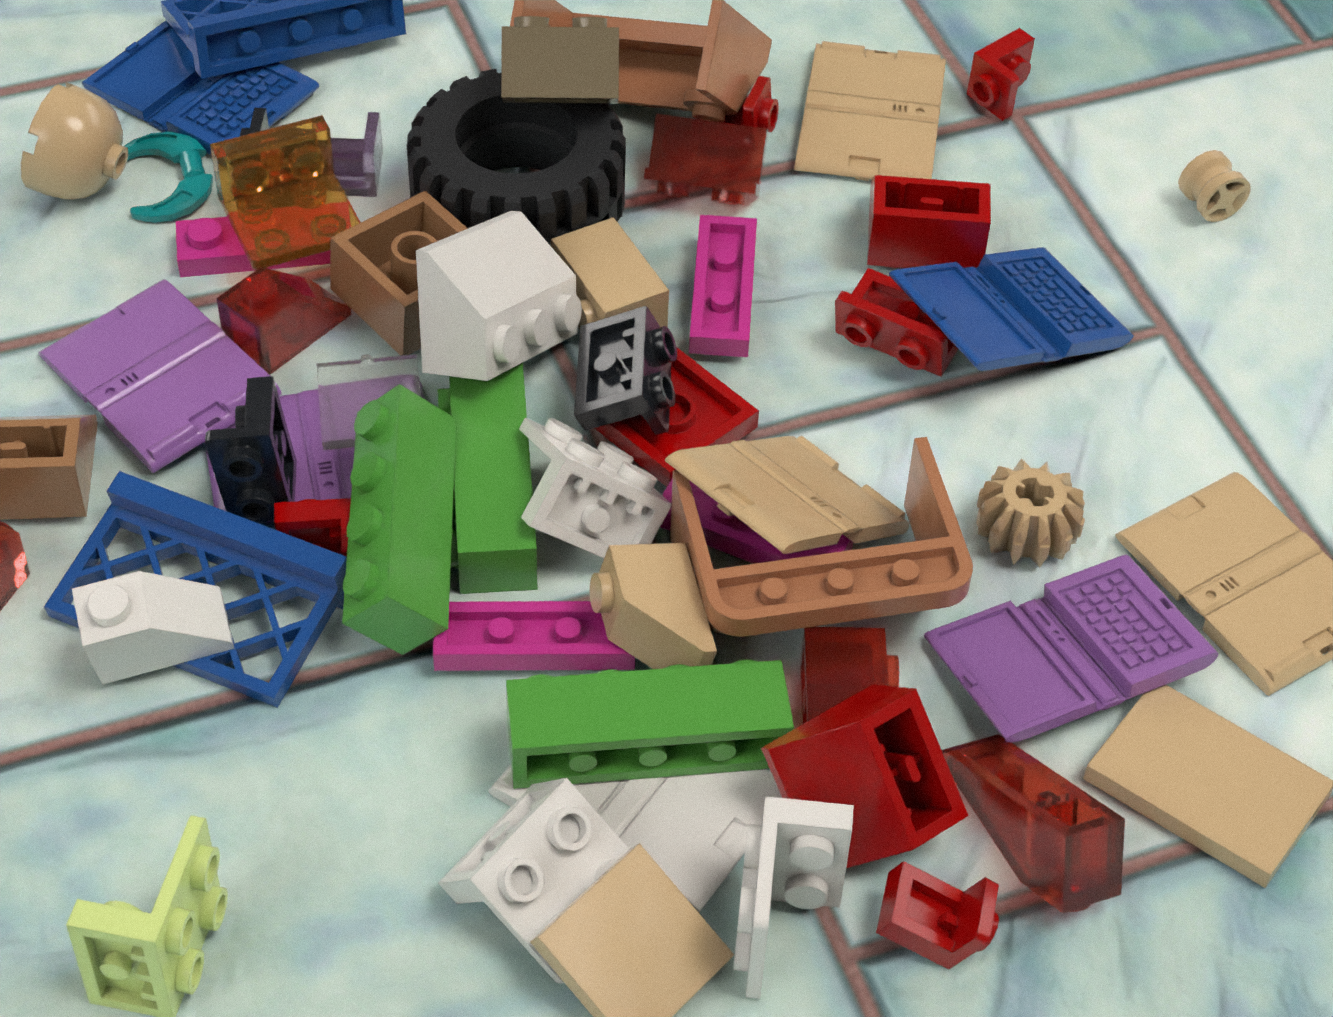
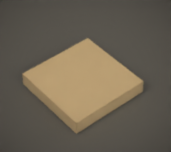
[530,843,734,1017]

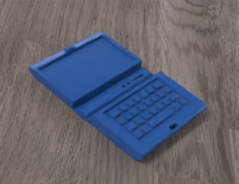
[82,20,319,161]
[889,247,1134,371]

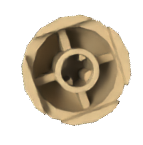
[21,82,128,200]

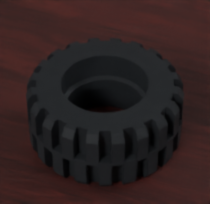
[406,69,626,246]

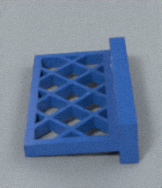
[161,0,406,79]
[44,471,347,708]

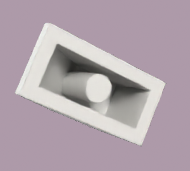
[72,571,234,685]

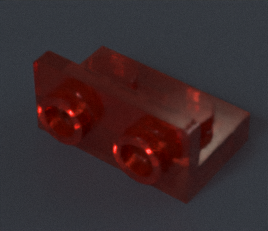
[644,114,768,206]

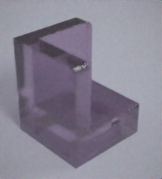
[316,112,383,197]

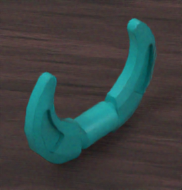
[124,132,213,223]

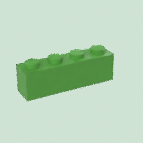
[437,362,538,594]
[342,384,456,655]
[506,659,794,789]

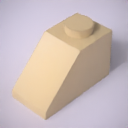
[589,543,717,669]

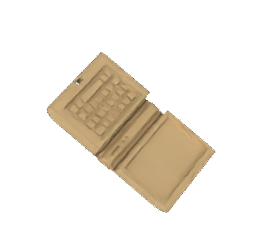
[794,41,946,181]
[665,435,909,554]
[1115,472,1333,696]

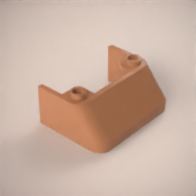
[510,0,772,123]
[670,437,973,637]

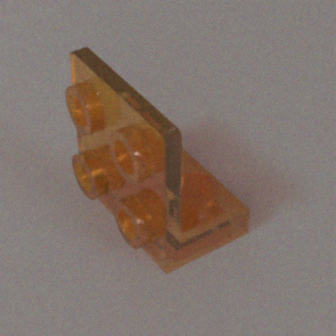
[210,115,361,270]

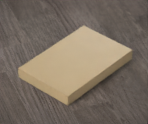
[1083,685,1333,888]

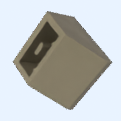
[501,16,619,104]

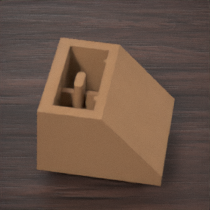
[0,414,98,520]

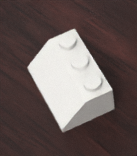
[416,211,582,381]

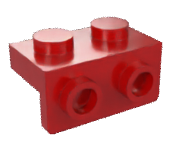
[835,268,958,377]

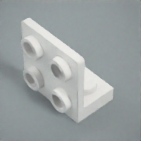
[519,418,671,558]
[438,778,629,984]
[733,796,854,999]

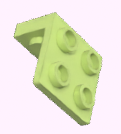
[66,815,228,1017]

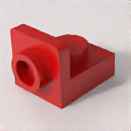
[967,28,1035,121]

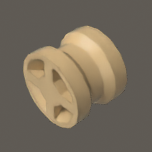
[1178,150,1251,222]

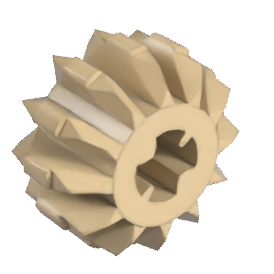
[976,459,1085,567]

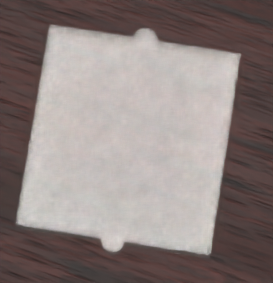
[316,354,421,450]

